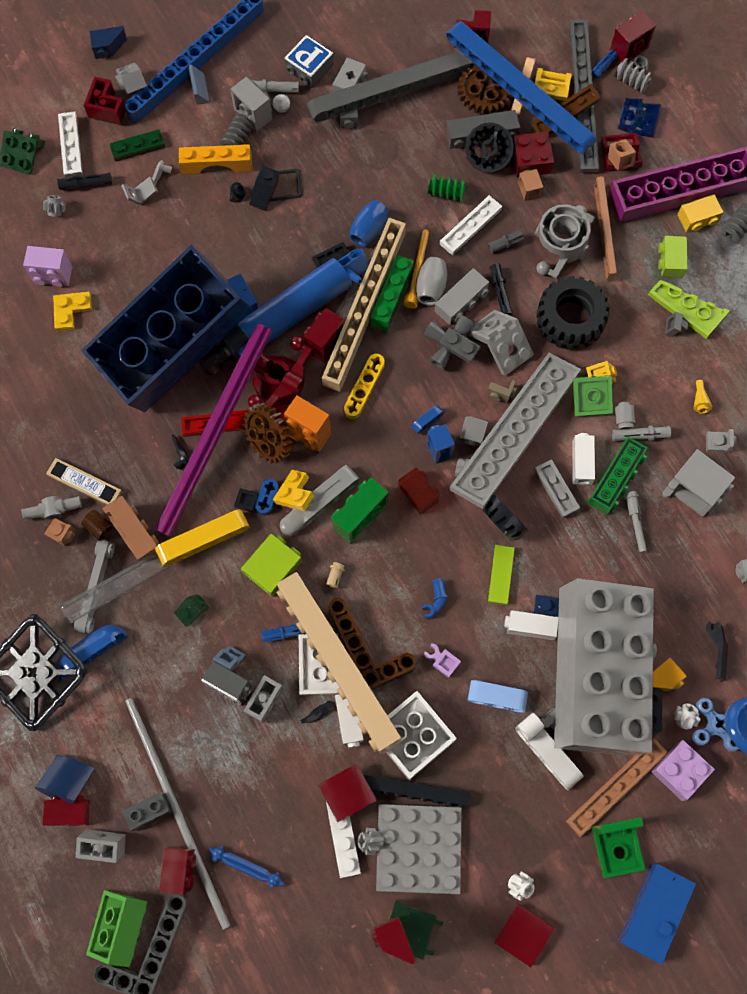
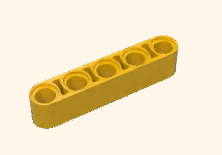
[155,509,250,567]

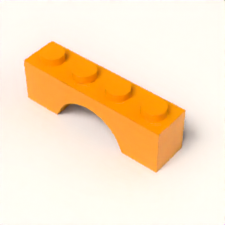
[179,144,252,175]

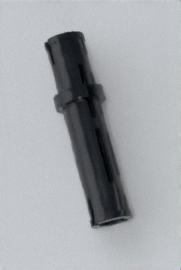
[57,172,112,190]
[489,263,513,316]

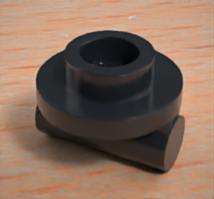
[229,182,245,202]

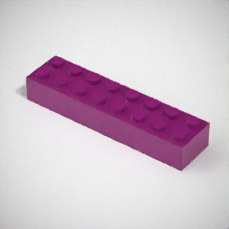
[609,147,747,223]

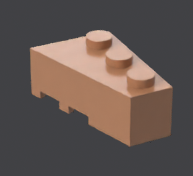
[102,496,160,563]

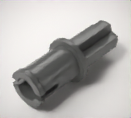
[488,230,524,254]

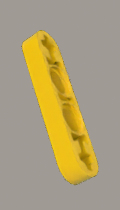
[344,354,385,420]

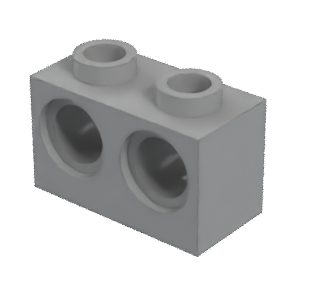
[115,62,147,94]

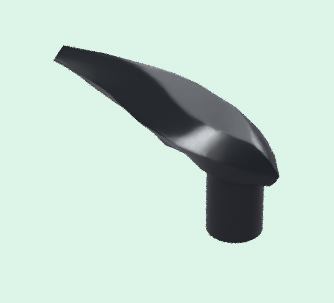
[172,435,188,469]
[300,700,334,723]

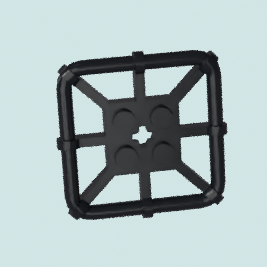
[0,614,88,731]

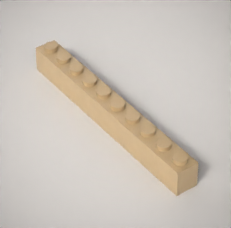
[322,218,406,392]
[276,572,402,755]

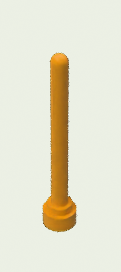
[403,230,429,309]

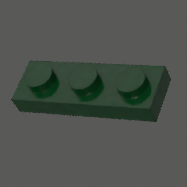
[109,129,165,162]

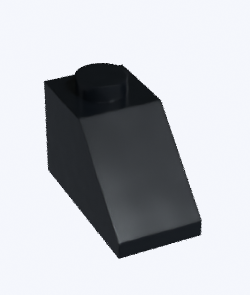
[249,165,279,211]

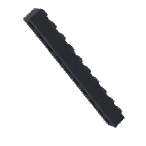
[363,775,470,809]

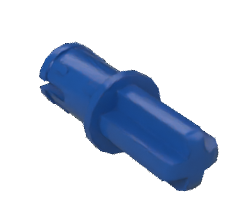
[261,624,301,642]

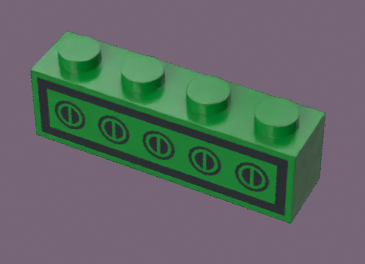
[370,255,414,332]
[587,437,648,515]

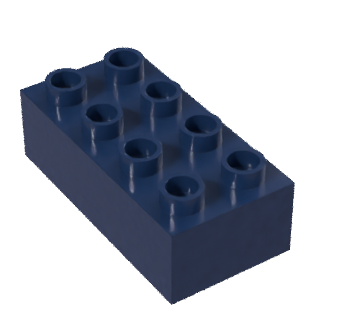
[81,244,253,412]

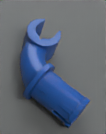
[422,579,449,620]

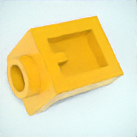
[586,361,617,383]

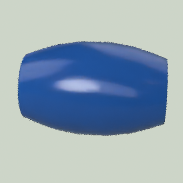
[349,200,389,247]

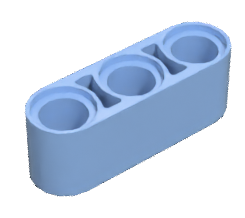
[467,680,528,713]

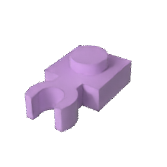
[424,643,461,678]

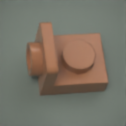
[44,518,75,546]

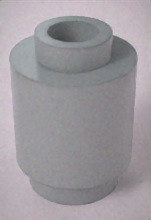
[615,402,636,430]

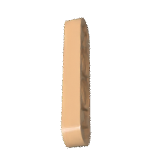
[512,57,535,118]

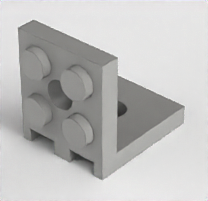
[468,310,534,376]

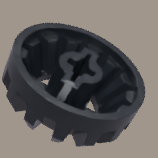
[464,122,513,172]
[481,494,529,541]

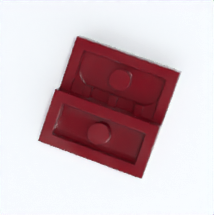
[601,133,643,171]
[318,764,376,823]
[494,903,554,968]

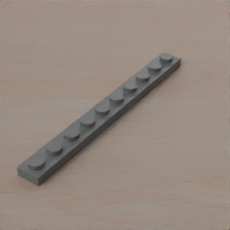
[569,20,599,173]

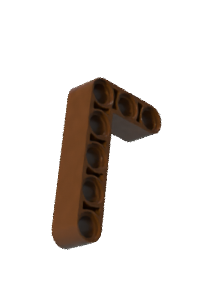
[329,597,416,690]

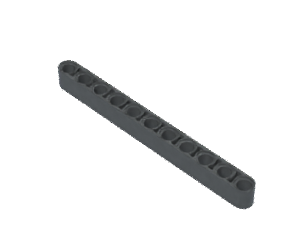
[307,51,478,122]

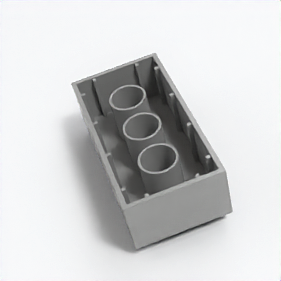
[554,578,654,756]

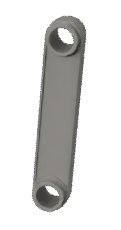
[74,540,115,634]

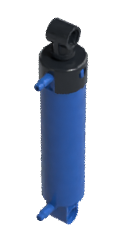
[199,249,369,375]

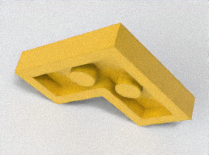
[53,292,92,332]
[273,470,314,511]

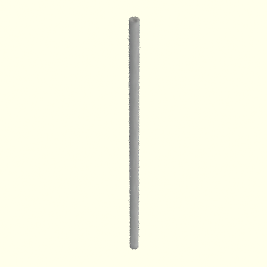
[125,698,230,930]

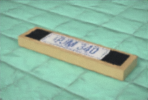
[46,458,122,505]

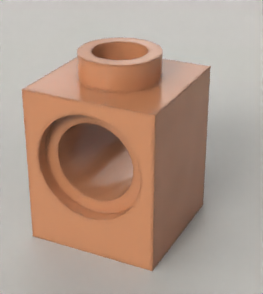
[608,139,636,171]
[518,169,543,201]

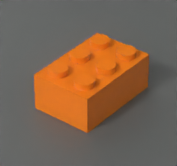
[284,395,332,452]

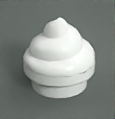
[273,94,290,113]

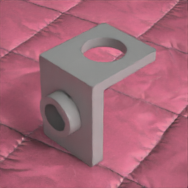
[121,177,158,205]

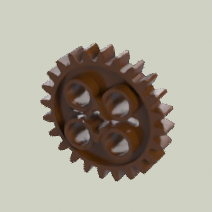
[457,64,512,115]
[242,403,293,464]

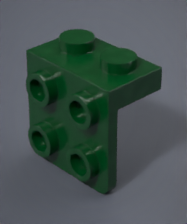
[0,128,45,174]

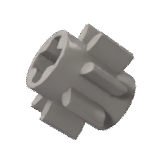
[43,195,66,216]
[358,828,384,855]

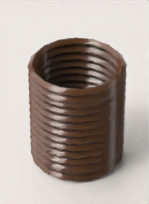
[81,510,113,541]

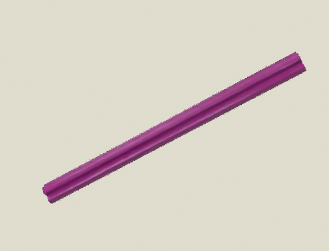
[155,324,272,536]

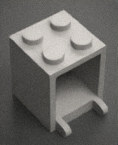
[662,449,735,517]

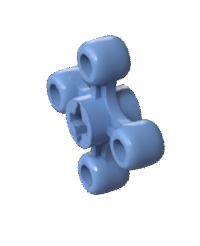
[692,698,739,752]

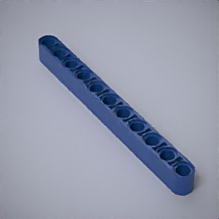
[125,0,264,122]
[446,21,596,154]

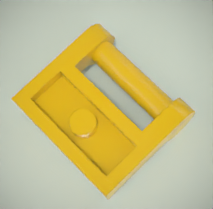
[535,68,572,101]

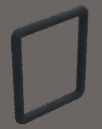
[271,169,302,201]

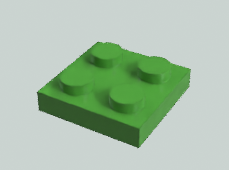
[573,375,613,416]

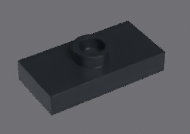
[312,242,350,268]

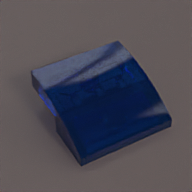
[618,98,661,138]

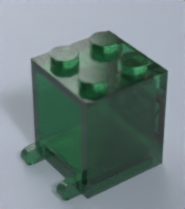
[389,900,444,960]

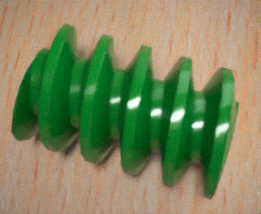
[427,174,465,203]

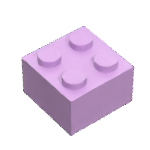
[23,246,72,287]
[651,740,715,801]

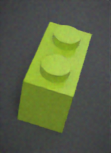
[658,236,687,278]

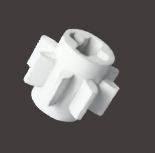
[674,704,700,729]
[508,872,534,901]

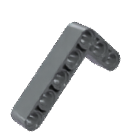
[93,894,189,994]

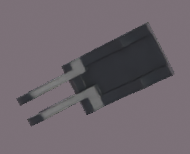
[706,621,728,682]

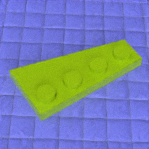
[648,279,730,339]

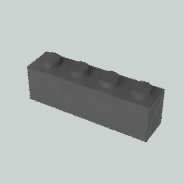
[446,110,520,149]

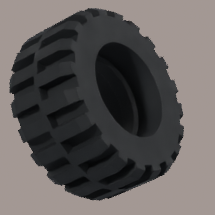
[536,276,610,350]

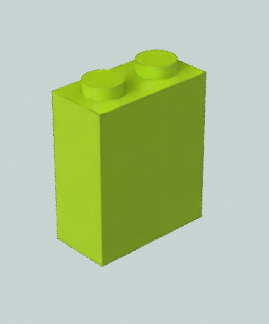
[241,534,302,597]

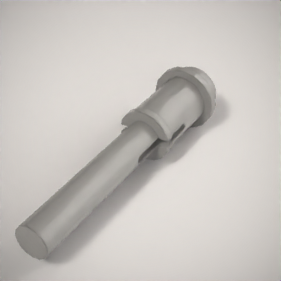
[624,491,647,553]

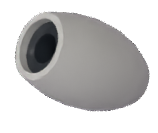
[416,257,447,306]

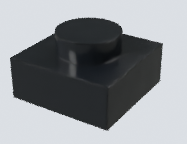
[234,488,258,513]

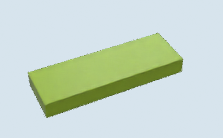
[488,545,515,605]

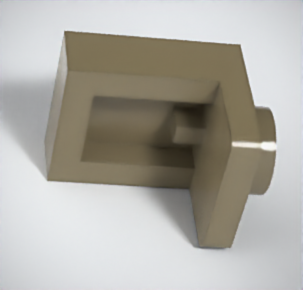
[487,380,517,403]

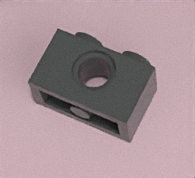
[122,792,173,831]

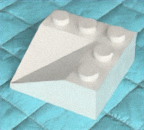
[386,691,457,780]

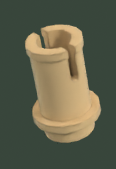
[326,562,345,588]

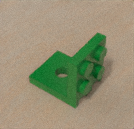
[591,817,645,878]

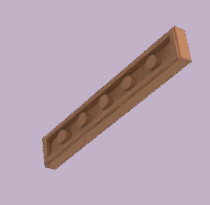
[594,177,617,282]
[565,738,668,837]

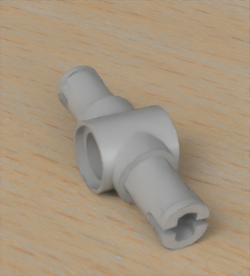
[21,496,82,521]

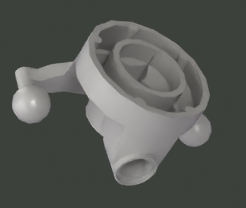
[534,205,595,279]

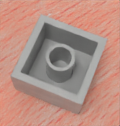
[230,77,273,131]

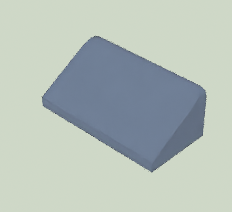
[189,65,209,105]

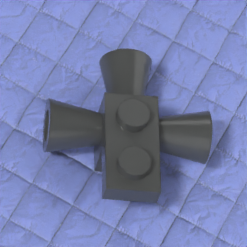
[423,315,481,370]

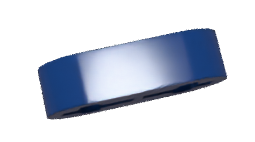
[412,405,445,434]
[255,479,279,516]

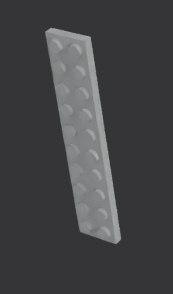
[450,353,581,509]

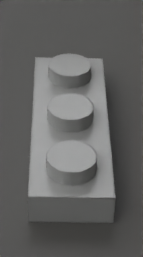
[534,459,580,519]

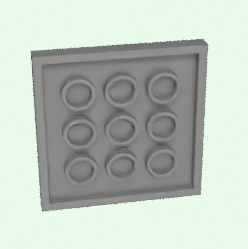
[376,805,461,894]

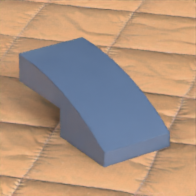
[212,646,246,671]

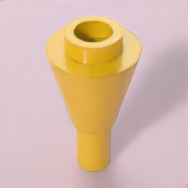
[693,380,713,414]

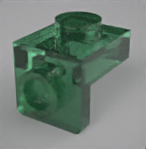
[174,594,209,627]

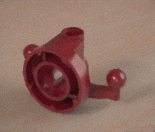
[247,336,313,409]

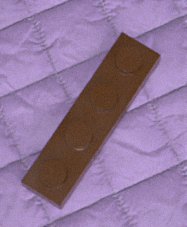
[531,84,600,134]

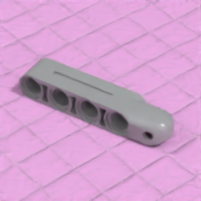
[280,465,360,536]

